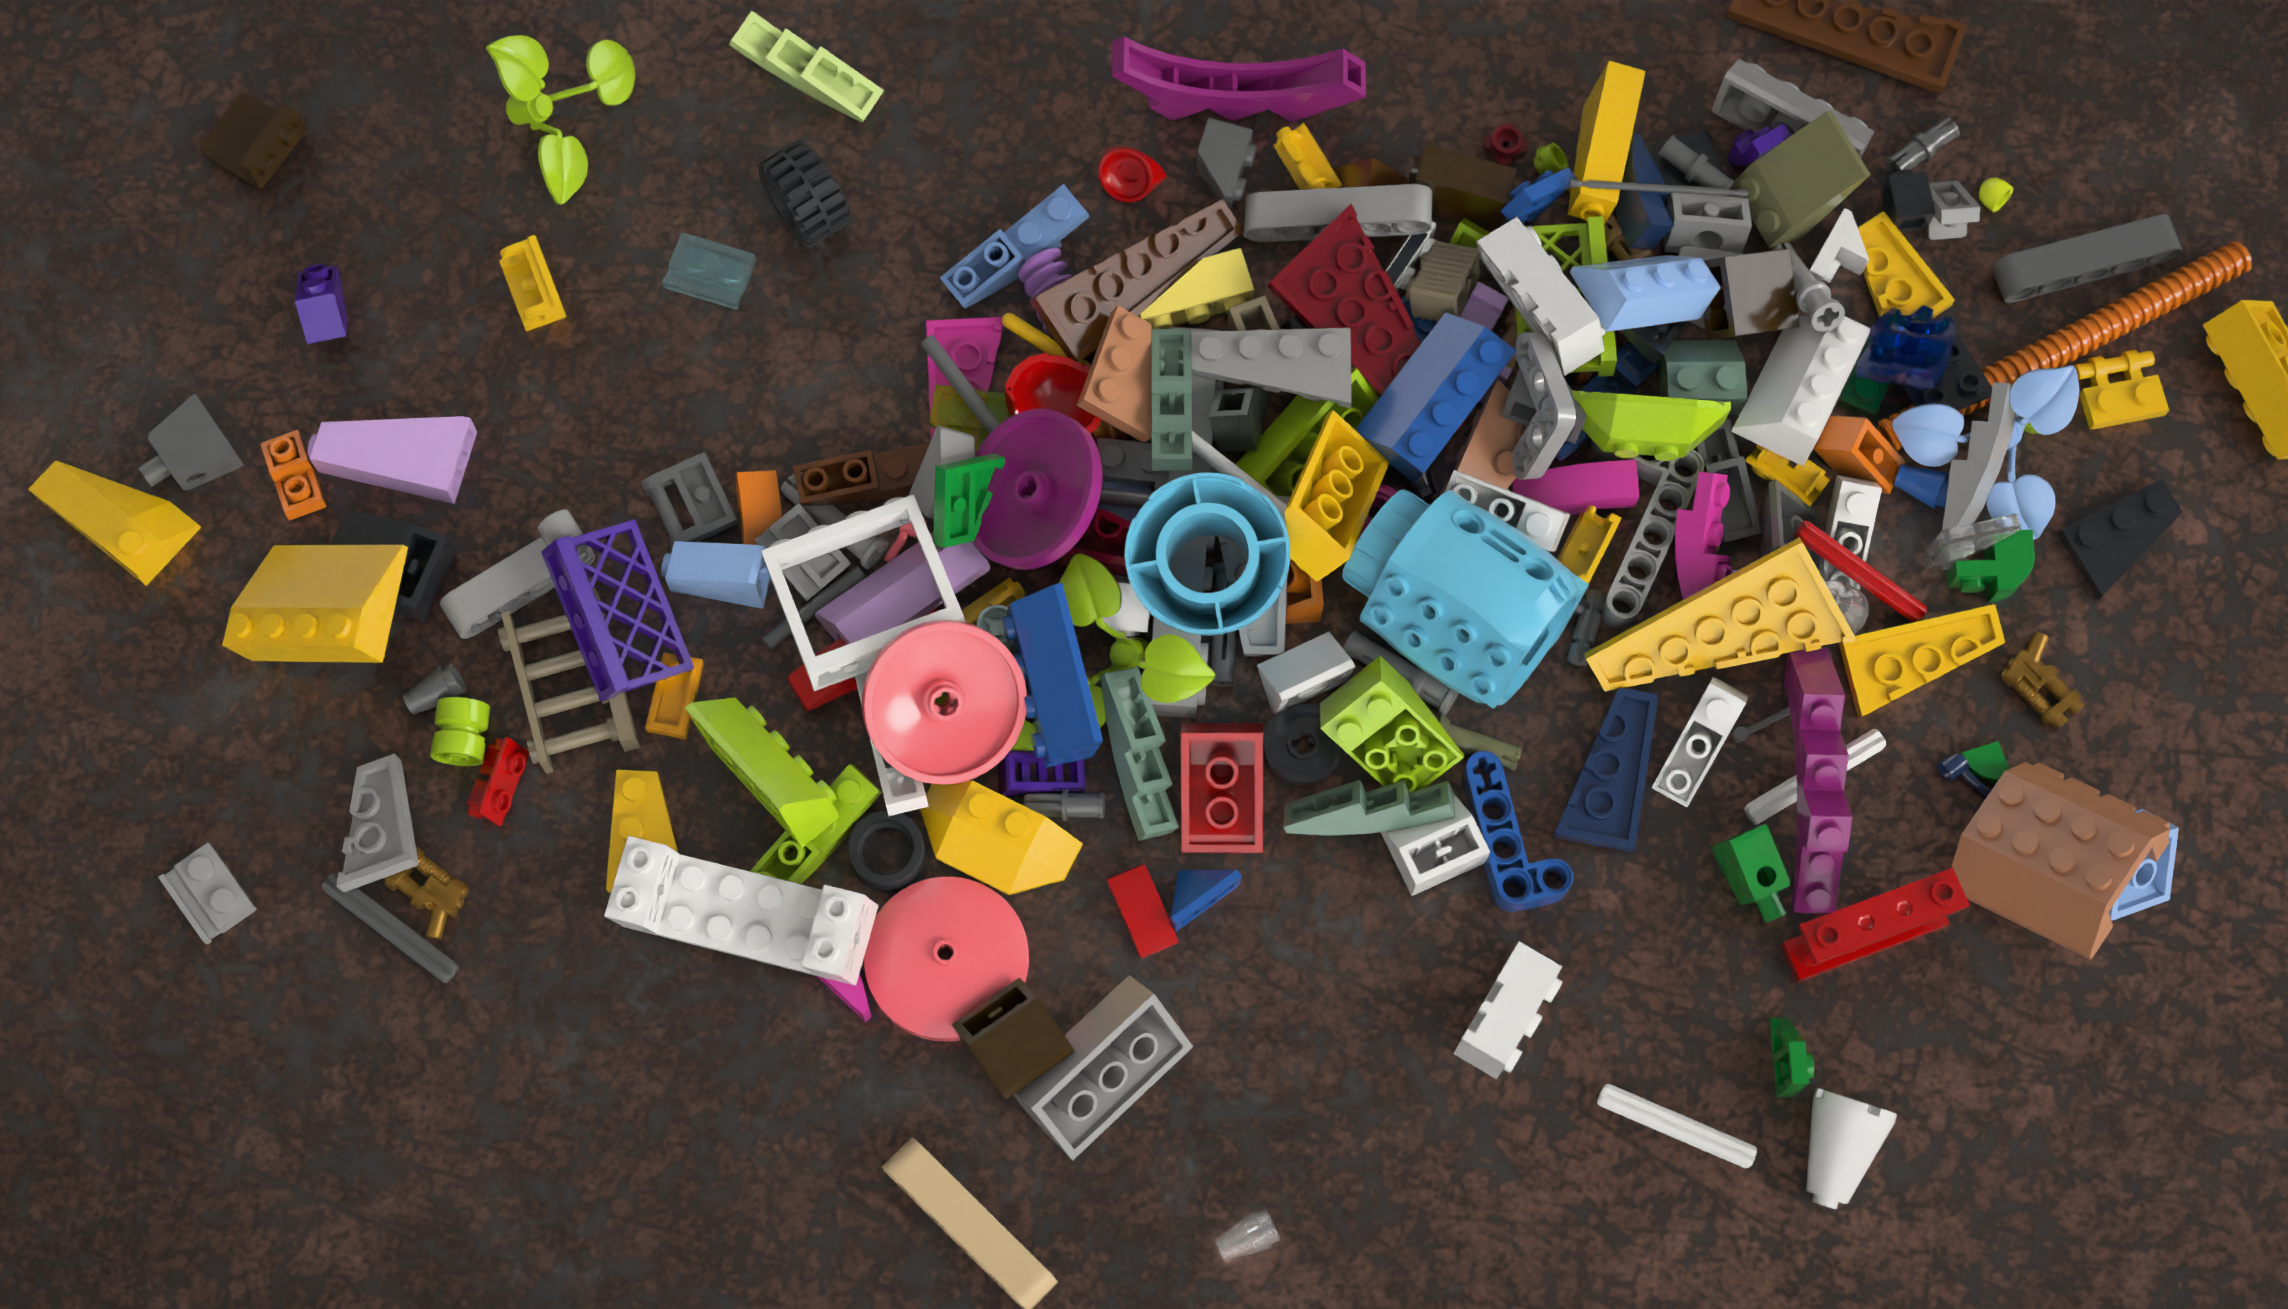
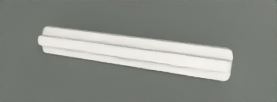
[1744,729,1886,825]
[1597,1084,1757,1168]

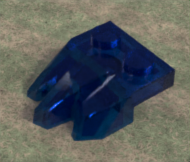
[1857,305,1956,389]

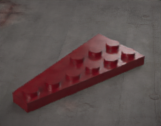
[1268,204,1464,431]

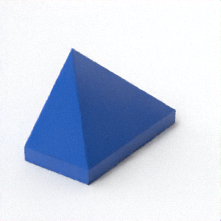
[1171,869,1242,932]

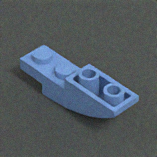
[940,184,1090,309]

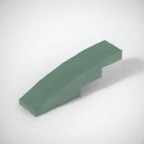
[1151,329,1192,471]
[1101,667,1179,841]
[1283,780,1455,836]

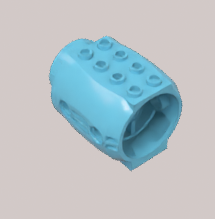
[1342,489,1589,709]

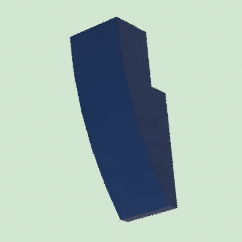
[1615,133,1674,249]

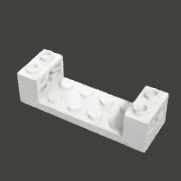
[604,836,878,986]

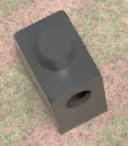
[138,394,244,491]

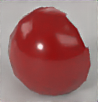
[1004,352,1102,434]

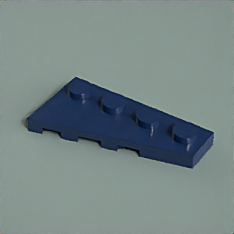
[1553,687,1659,852]

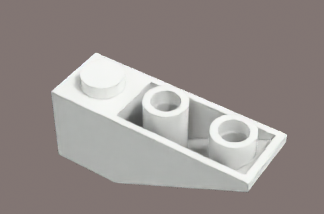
[1445,470,1570,551]
[1824,475,1882,604]
[1652,677,1749,807]

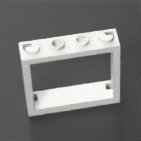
[761,494,965,691]

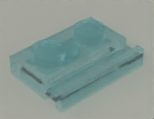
[662,232,756,310]

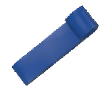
[1462,751,1573,912]

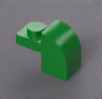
[1946,530,2035,603]

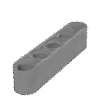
[1244,184,1432,242]

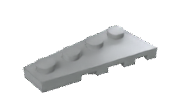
[1191,328,1352,408]
[1218,496,1290,657]

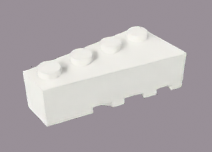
[1477,217,1606,376]

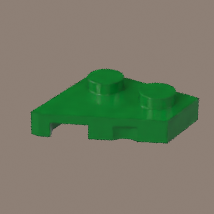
[933,453,1005,548]
[1769,1017,1814,1098]

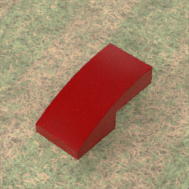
[1106,863,1179,959]

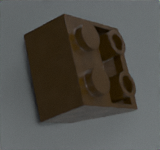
[951,977,1075,1099]

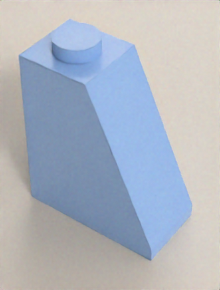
[661,541,770,609]

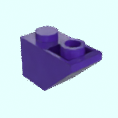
[295,264,348,344]

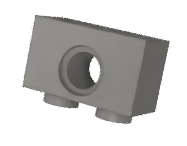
[1663,193,1752,254]

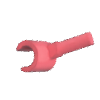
[883,517,927,562]

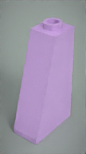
[308,416,477,504]

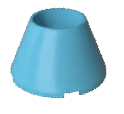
[1125,473,1290,635]

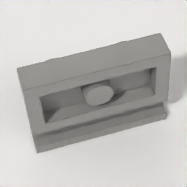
[754,503,851,602]
[158,842,257,944]

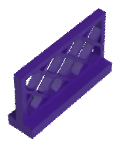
[541,519,694,702]

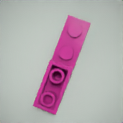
[1675,471,1733,600]

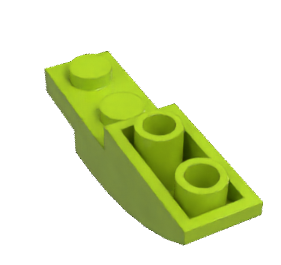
[750,764,882,884]

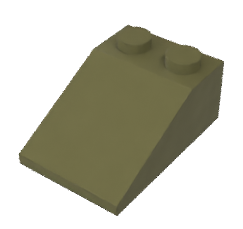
[1732,111,1871,247]

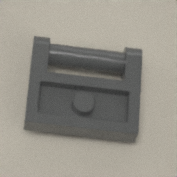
[1096,438,1174,509]
[641,452,738,550]

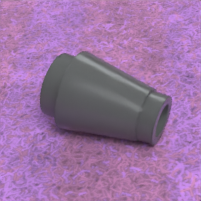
[402,663,467,715]

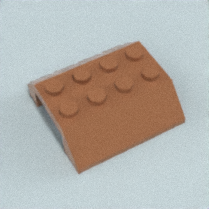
[1951,762,2171,960]

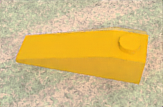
[28,460,201,586]

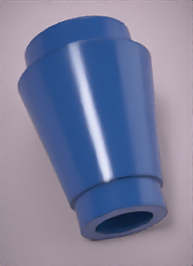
[1894,464,1949,509]

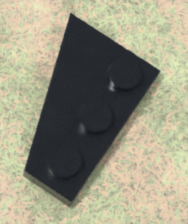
[2057,479,2183,601]

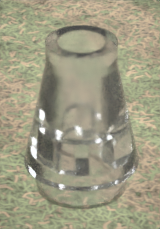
[1215,1209,1281,1262]

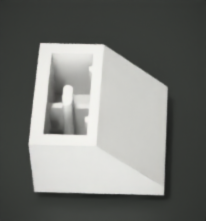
[1381,794,1490,896]

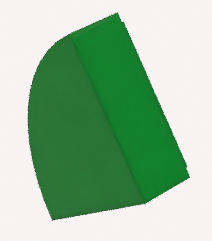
[1960,741,2010,783]

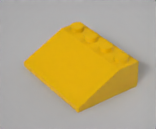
[222,545,408,663]

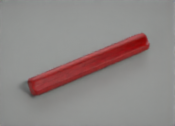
[1794,520,1927,623]

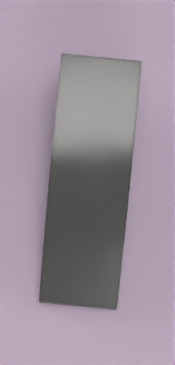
[1693,419,1762,543]

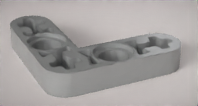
[1512,332,1576,480]

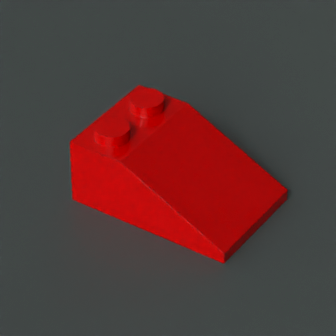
[1181,723,1263,853]

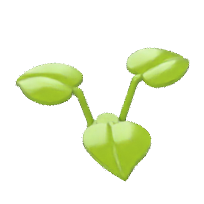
[486,35,635,205]
[1059,554,1216,728]

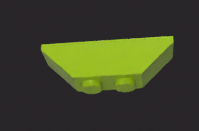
[1571,390,1731,461]

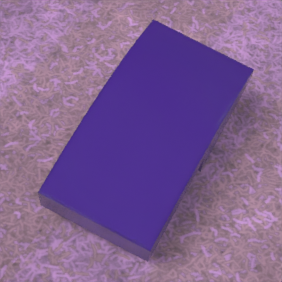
[1727,124,1792,166]

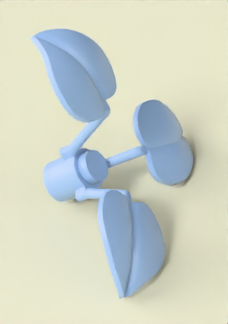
[1892,366,2079,540]

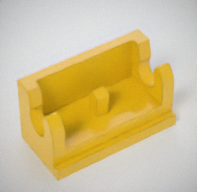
[499,235,567,332]
[1557,505,1622,584]

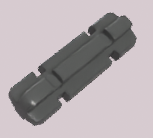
[1567,589,1606,667]

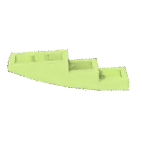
[729,11,884,122]

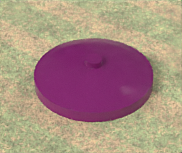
[973,409,1102,570]

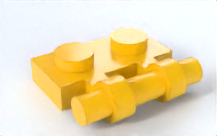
[2074,349,2169,430]

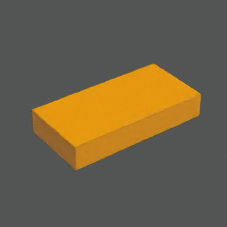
[645,652,704,739]

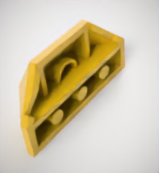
[920,780,1083,895]

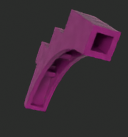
[1111,36,1366,122]
[1783,648,1853,913]

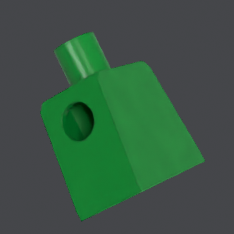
[1710,824,1791,923]

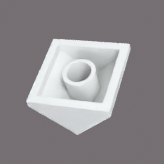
[1257,632,1355,716]

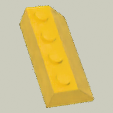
[2203,300,2288,460]
[1285,410,1389,582]

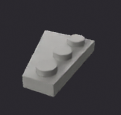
[336,754,419,893]

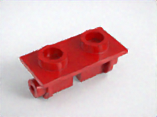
[466,737,529,827]

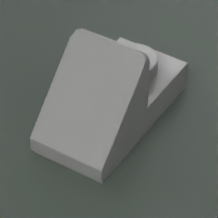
[1927,181,1980,240]

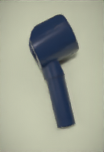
[1937,754,1991,798]

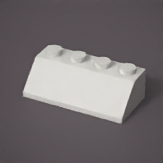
[1731,315,1871,466]

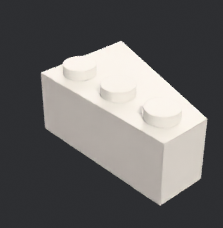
[1454,942,1563,1079]

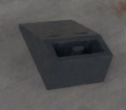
[330,510,457,623]

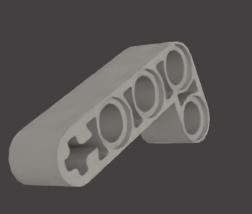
[440,510,595,639]

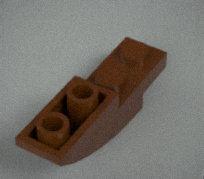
[793,442,930,506]

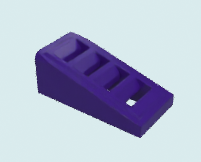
[998,750,1086,796]

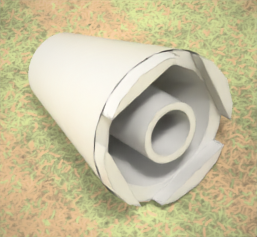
[1806,1088,1897,1209]

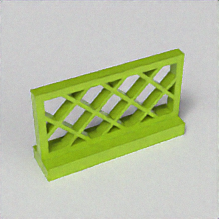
[1514,216,1617,377]

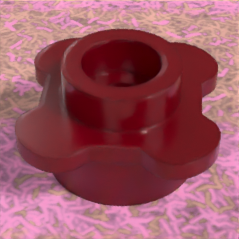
[1483,123,1529,166]

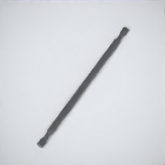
[1568,179,1748,197]

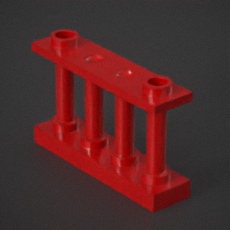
[1781,868,1970,983]

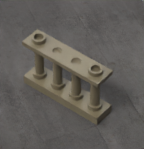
[498,588,641,774]

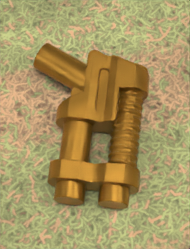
[2001,632,2085,731]
[384,846,469,941]

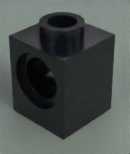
[1880,170,1936,232]

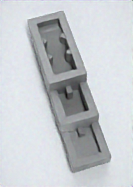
[1941,382,2016,543]

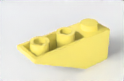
[1140,248,1254,329]

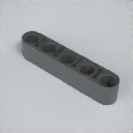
[1991,214,2183,303]

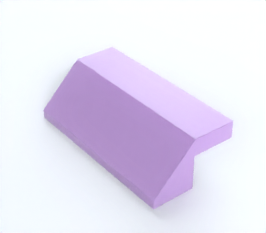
[815,532,990,645]

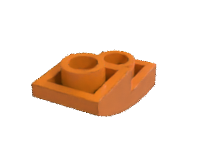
[260,430,327,521]
[735,470,782,545]

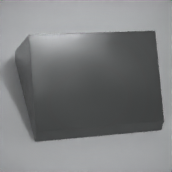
[1758,480,1825,581]

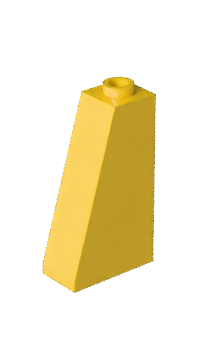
[1568,61,1645,225]

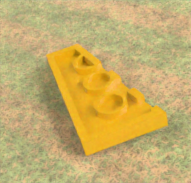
[1838,604,2005,718]

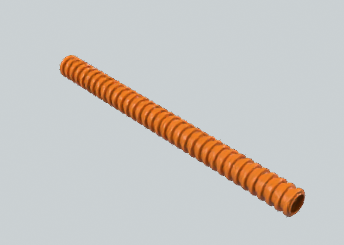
[1878,241,2252,451]

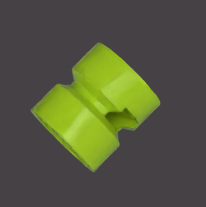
[430,697,490,766]

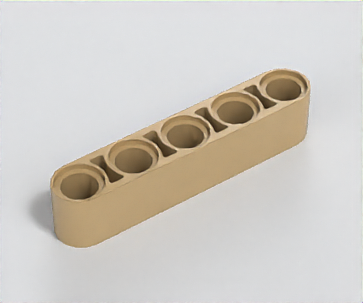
[882,1137,1058,1309]

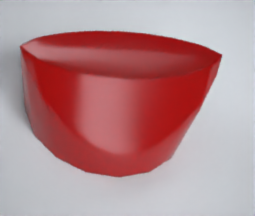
[1099,146,1167,203]

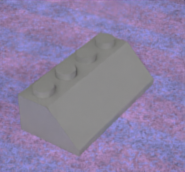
[1711,59,1875,158]
[1013,975,1193,1161]

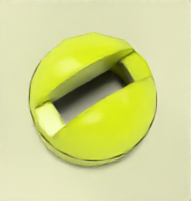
[1979,178,2013,212]

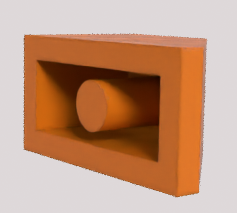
[1813,416,1905,494]

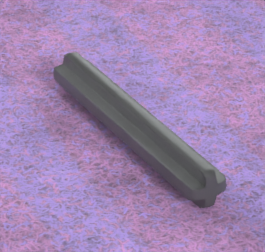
[322,872,459,983]

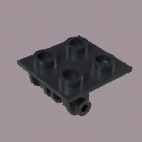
[1888,334,1992,411]

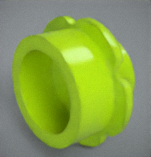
[1534,143,1569,175]

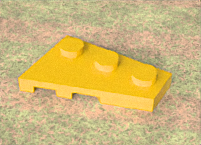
[1858,211,1955,344]
[606,770,679,893]

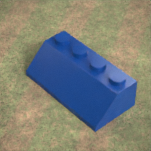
[1355,312,1516,483]
[1002,583,1103,768]

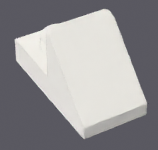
[1810,208,1869,283]

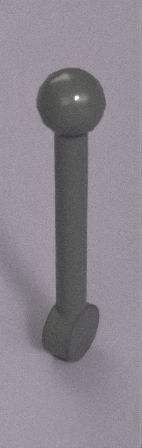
[1732,707,1790,743]

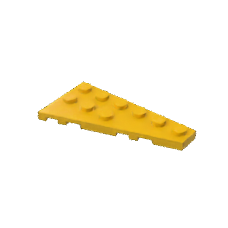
[1584,537,1858,692]

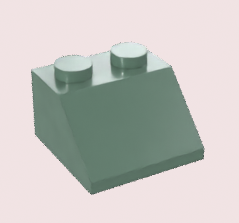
[1658,340,1748,415]

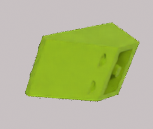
[1320,656,1464,793]

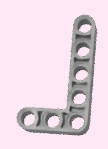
[1590,440,1704,630]

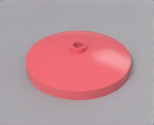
[862,620,1027,784]
[864,876,1029,1042]

